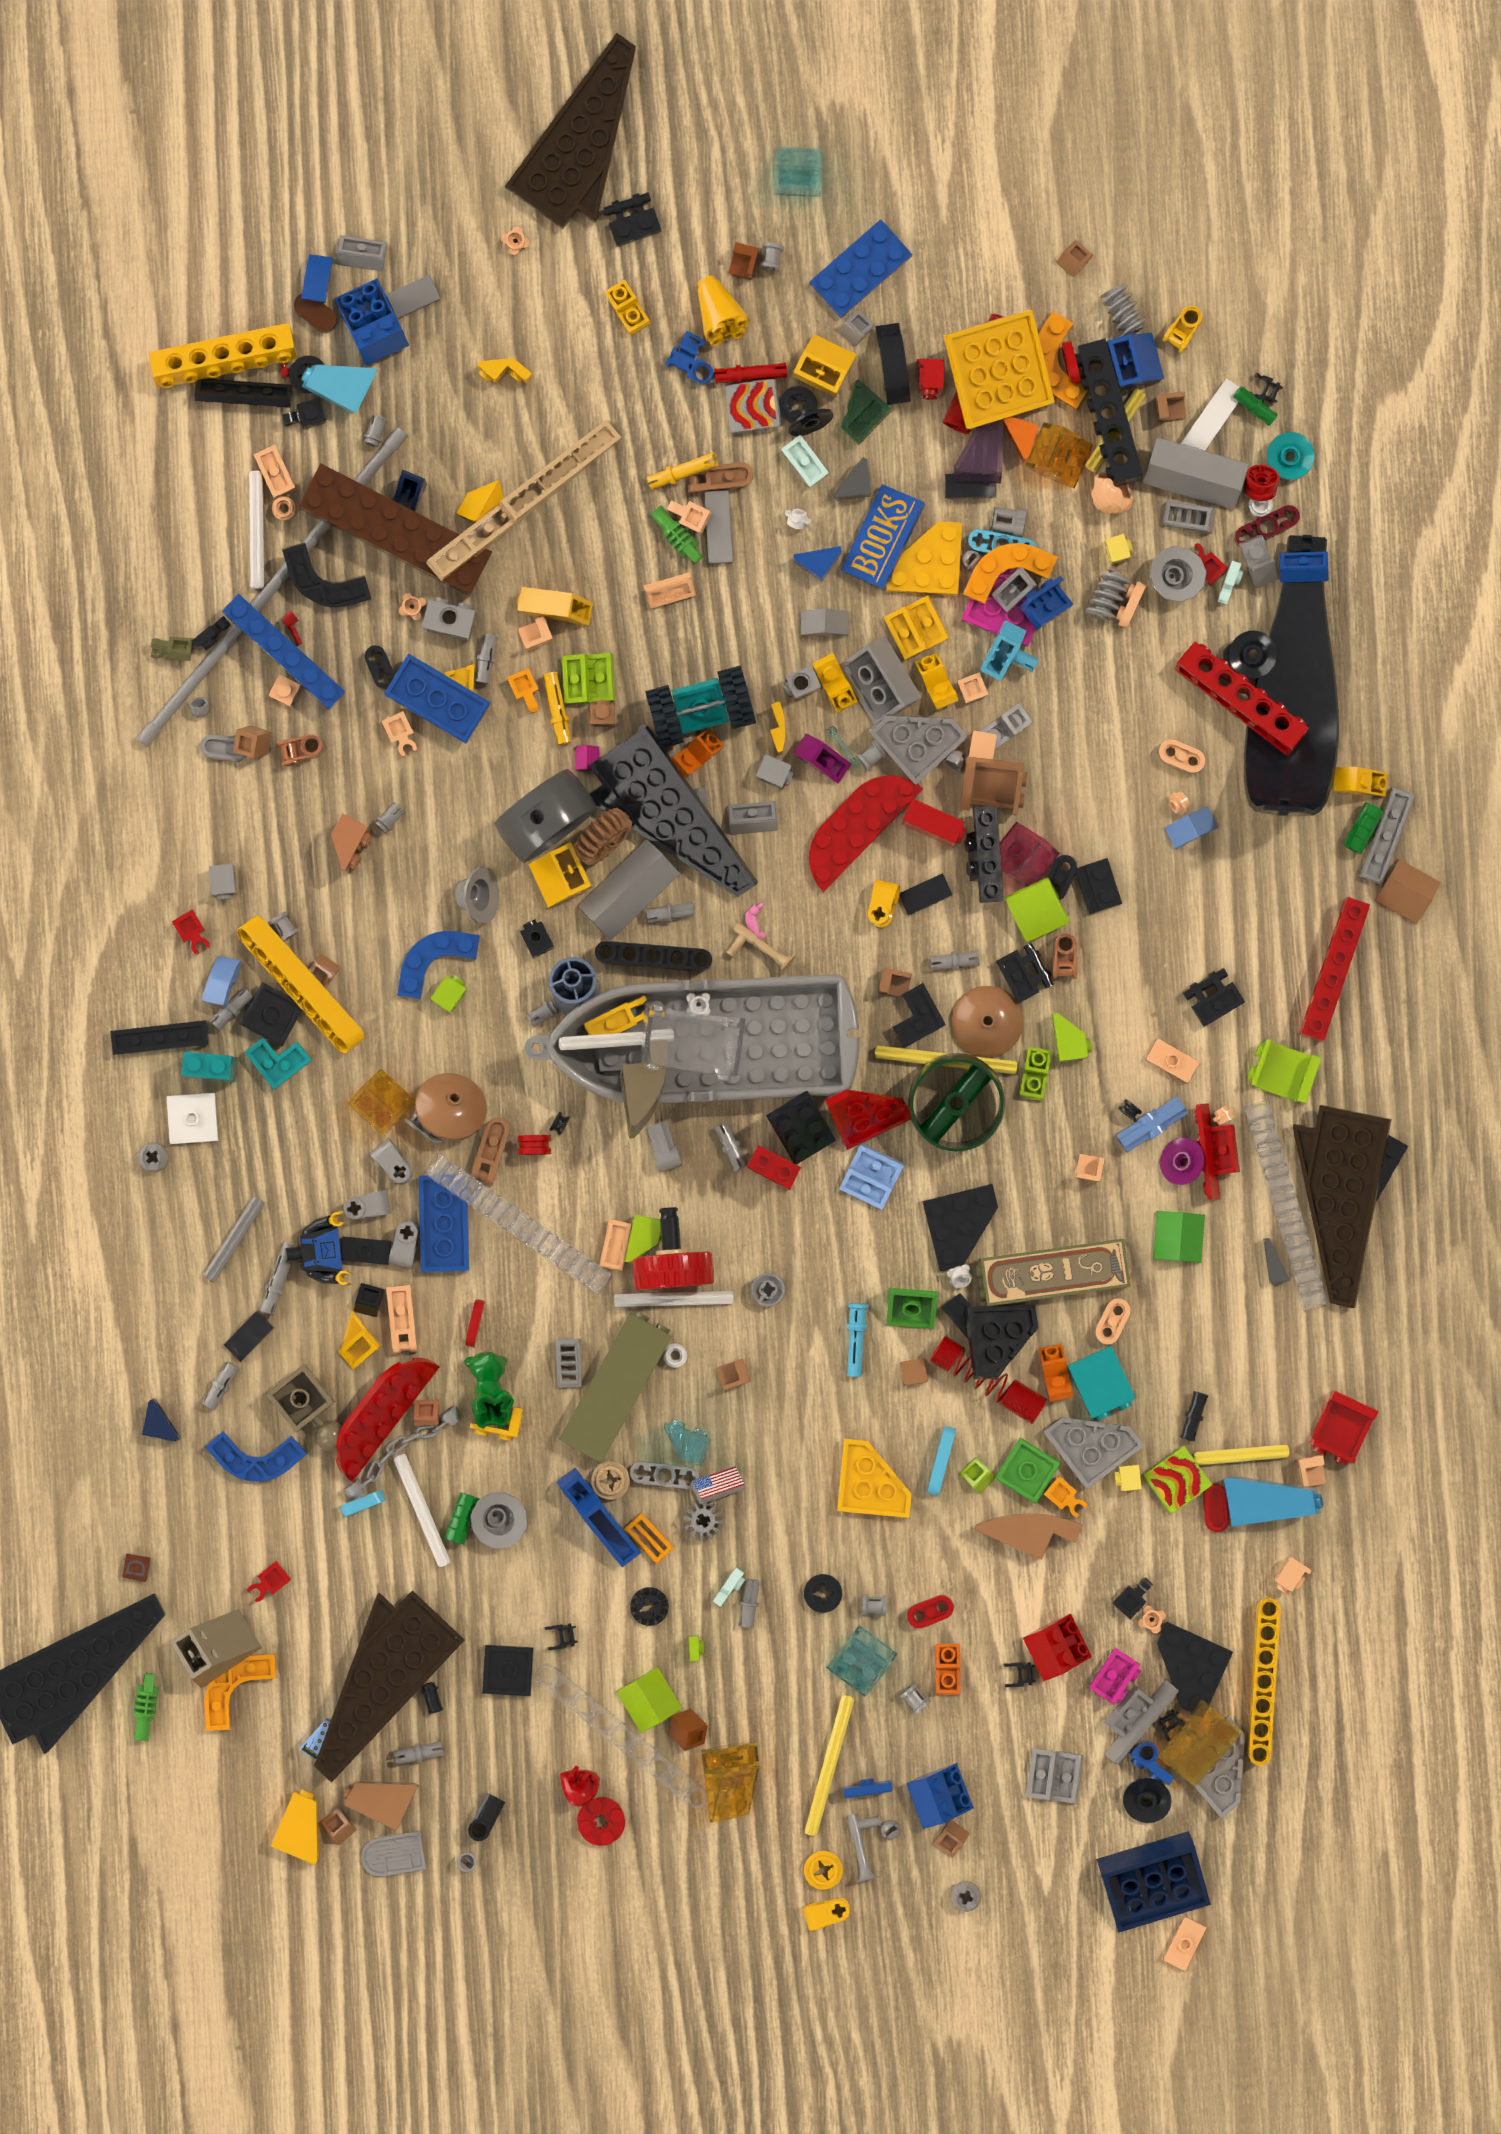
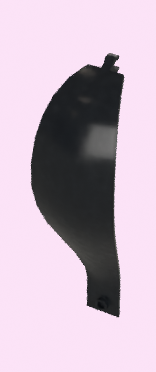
[1244,535,1339,816]

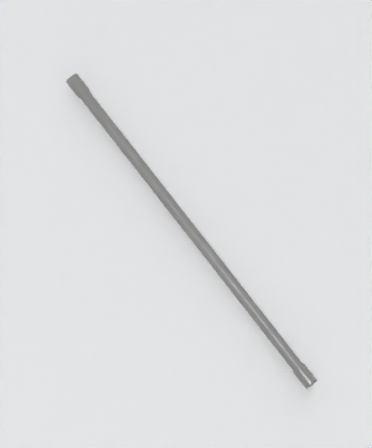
[137,427,408,747]

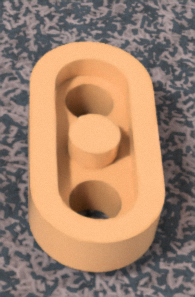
[1116,581,1146,629]
[1158,739,1205,774]
[1095,1299,1130,1344]

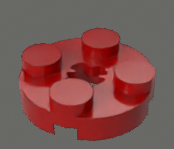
[577,1796,626,1846]

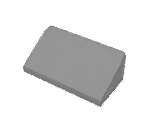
[336,235,387,271]
[386,275,440,319]
[728,801,778,835]

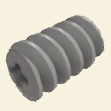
[1099,284,1146,337]
[1086,569,1132,623]

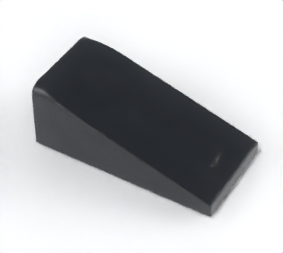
[899,873,952,916]
[224,1311,275,1362]

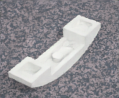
[1182,378,1239,450]

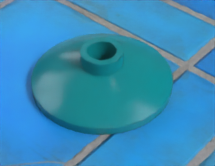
[1267,432,1315,480]

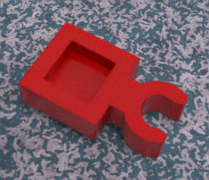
[1195,543,1228,586]
[172,909,210,955]
[247,1561,292,1602]

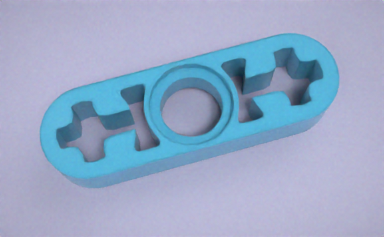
[968,529,1036,554]
[927,1426,956,1496]

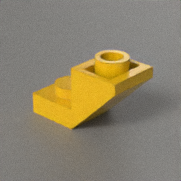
[477,358,533,384]
[812,653,858,713]
[915,653,958,710]

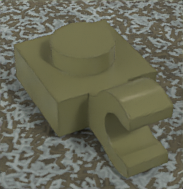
[151,636,194,661]

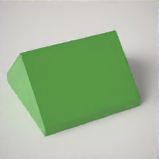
[1153,1211,1205,1263]
[886,1288,938,1329]

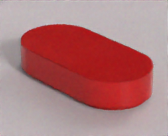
[1062,341,1080,385]
[465,1299,485,1348]
[1203,1484,1229,1532]

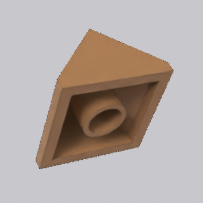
[1375,859,1441,924]

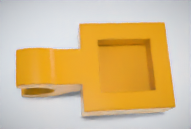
[507,668,539,713]

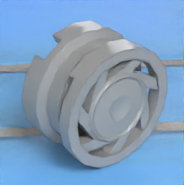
[752,1273,786,1306]

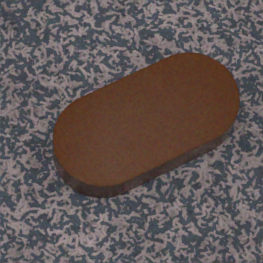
[294,294,337,333]

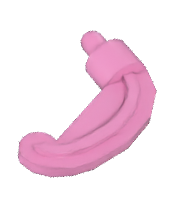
[745,902,766,939]

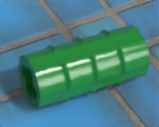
[1343,802,1384,855]
[445,1492,480,1545]

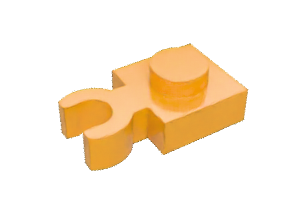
[1043,1476,1087,1518]

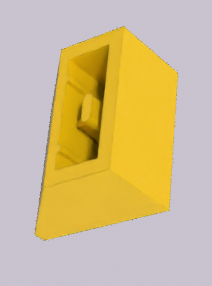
[793,334,857,398]
[529,843,592,908]

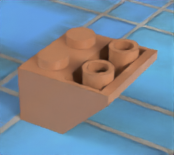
[331,813,373,873]

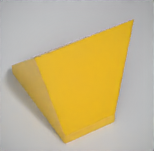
[456,480,504,524]
[338,1310,382,1370]

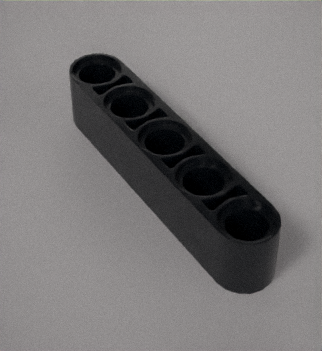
[595,941,712,972]

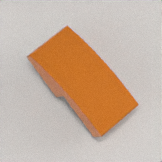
[936,1644,960,1695]

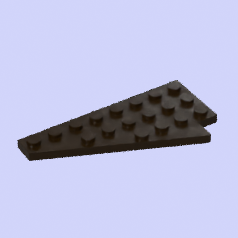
[505,33,636,229]
[1293,1105,1392,1308]
[314,1590,465,1783]

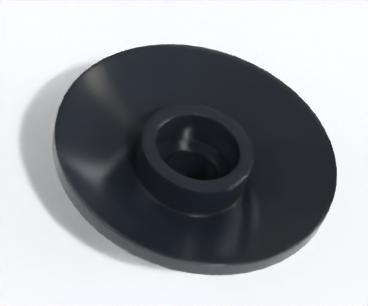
[788,408,833,436]
[1229,630,1277,679]
[1123,1778,1172,1823]

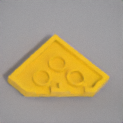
[886,521,962,595]
[837,1439,912,1518]

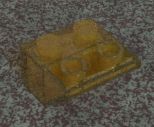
[1026,422,1093,489]
[347,1069,415,1137]

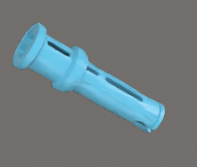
[846,1303,869,1377]

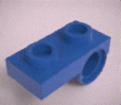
[1129,1740,1174,1785]

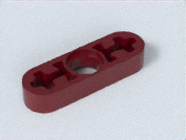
[1234,505,1300,547]

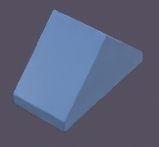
[1165,806,1218,849]

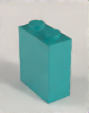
[181,1052,237,1082]
[1067,1346,1136,1421]

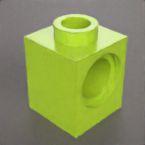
[430,975,467,1013]

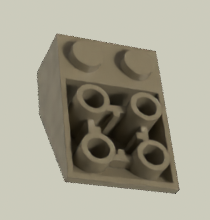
[170,1609,262,1688]

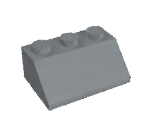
[839,636,922,724]

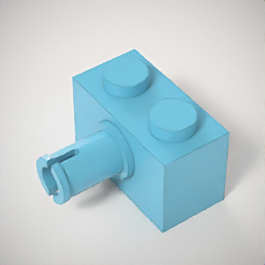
[980,620,1039,681]

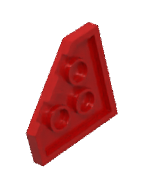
[825,1089,911,1150]

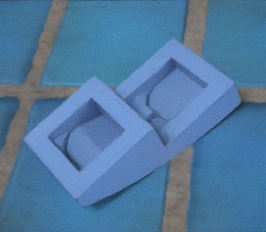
[202,956,242,1006]

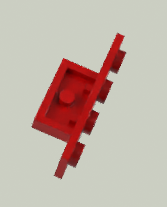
[1194,1103,1240,1200]

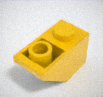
[1333,767,1388,797]

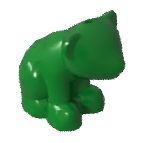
[464,1352,514,1429]

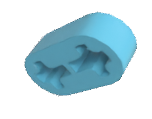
[339,1489,386,1517]

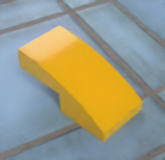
[770,701,785,755]

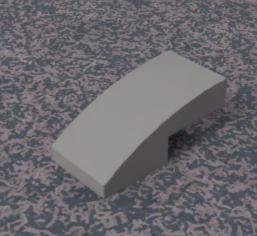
[979,703,1033,750]

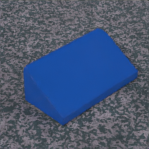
[1280,551,1329,583]

